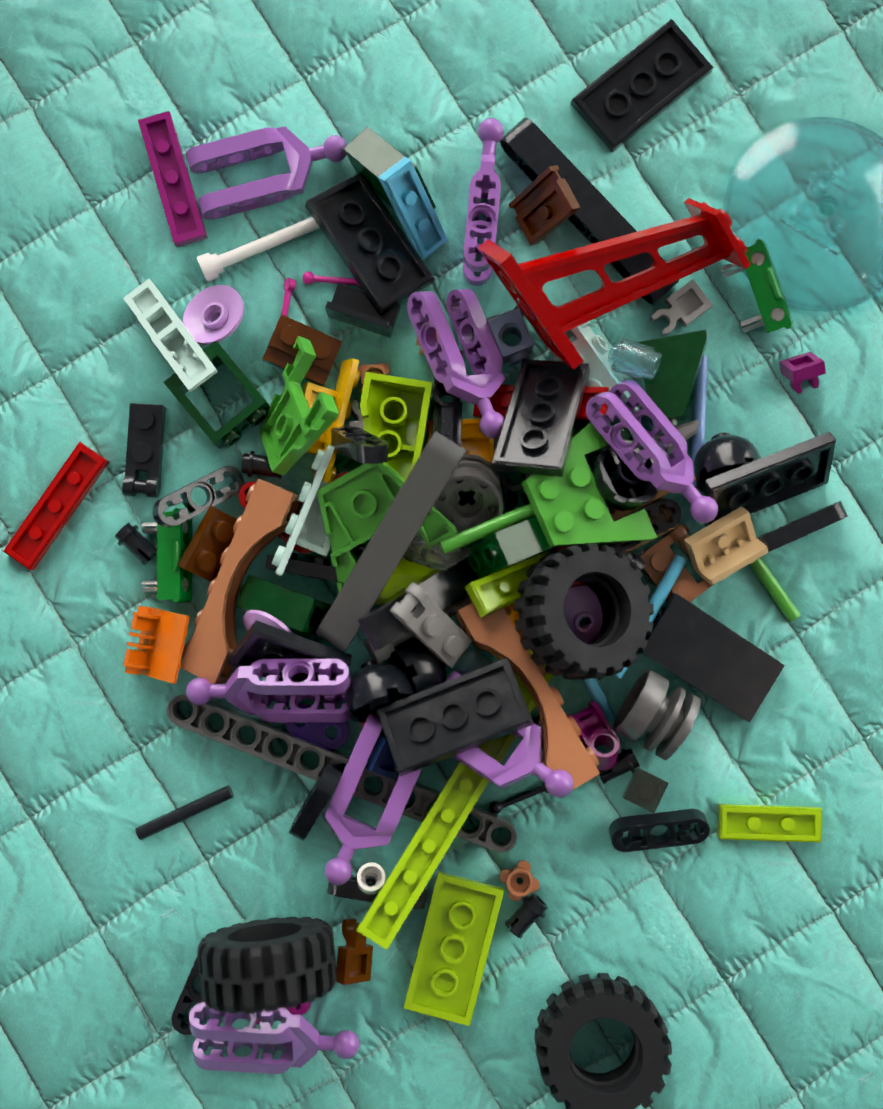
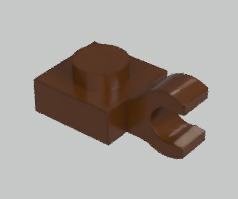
[336,918,373,985]

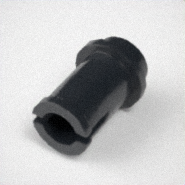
[241,451,282,479]
[115,523,157,565]
[598,748,640,784]
[505,893,548,938]

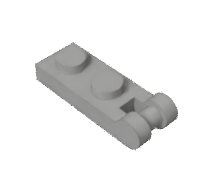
[390,582,473,668]

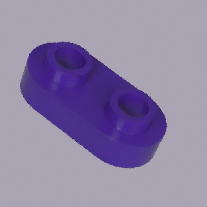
[284,703,350,749]

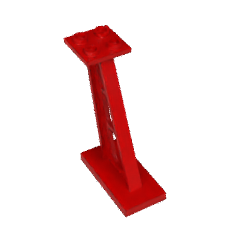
[478,198,751,370]

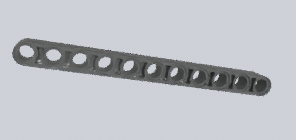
[167,694,517,853]

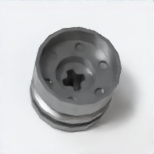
[434,454,503,540]
[613,669,701,761]

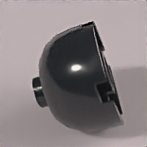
[694,433,761,492]
[591,440,658,511]
[388,637,447,694]
[345,660,415,723]

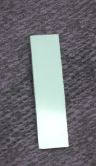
[123,279,218,392]

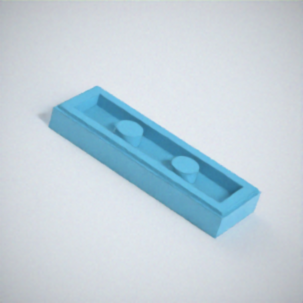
[378,157,448,260]

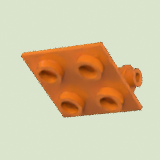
[123,606,190,684]

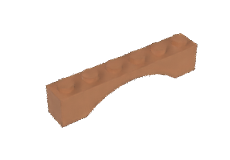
[180,479,303,684]
[455,602,600,790]

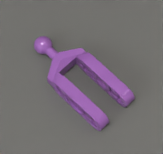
[463,118,504,286]
[186,126,348,220]
[407,289,505,439]
[586,380,718,523]
[186,659,351,723]
[445,671,574,798]
[324,714,422,885]
[189,1002,360,1074]

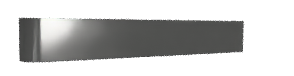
[316,431,467,652]

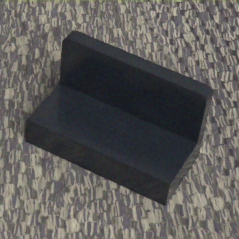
[325,283,401,338]

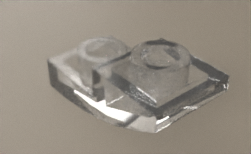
[404,531,470,570]

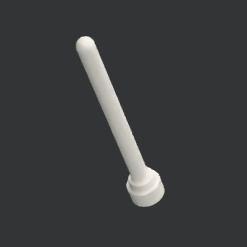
[197,217,320,282]

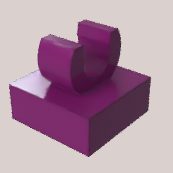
[779,352,826,394]

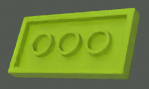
[403,871,504,1026]

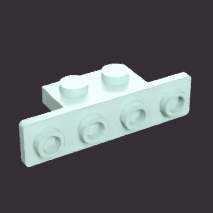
[553,321,645,418]
[271,445,335,576]

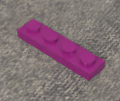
[138,111,208,248]

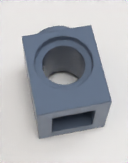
[488,308,534,365]

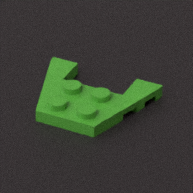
[259,336,339,476]
[522,414,657,548]
[317,462,458,592]

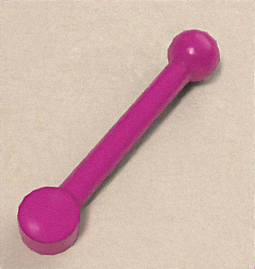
[302,271,363,290]
[281,278,296,317]

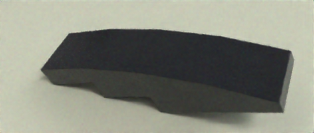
[358,552,479,651]

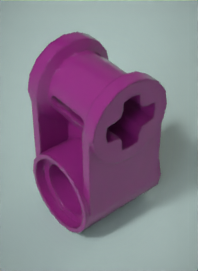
[566,701,620,771]

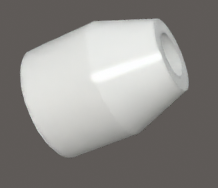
[357,863,385,894]

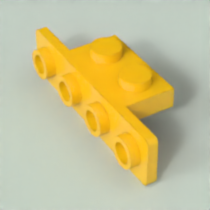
[302,358,360,483]

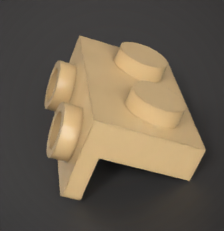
[684,506,768,585]

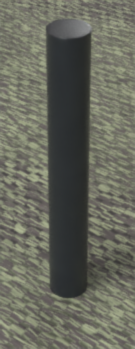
[135,785,234,840]

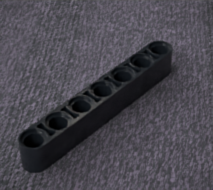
[500,117,679,305]

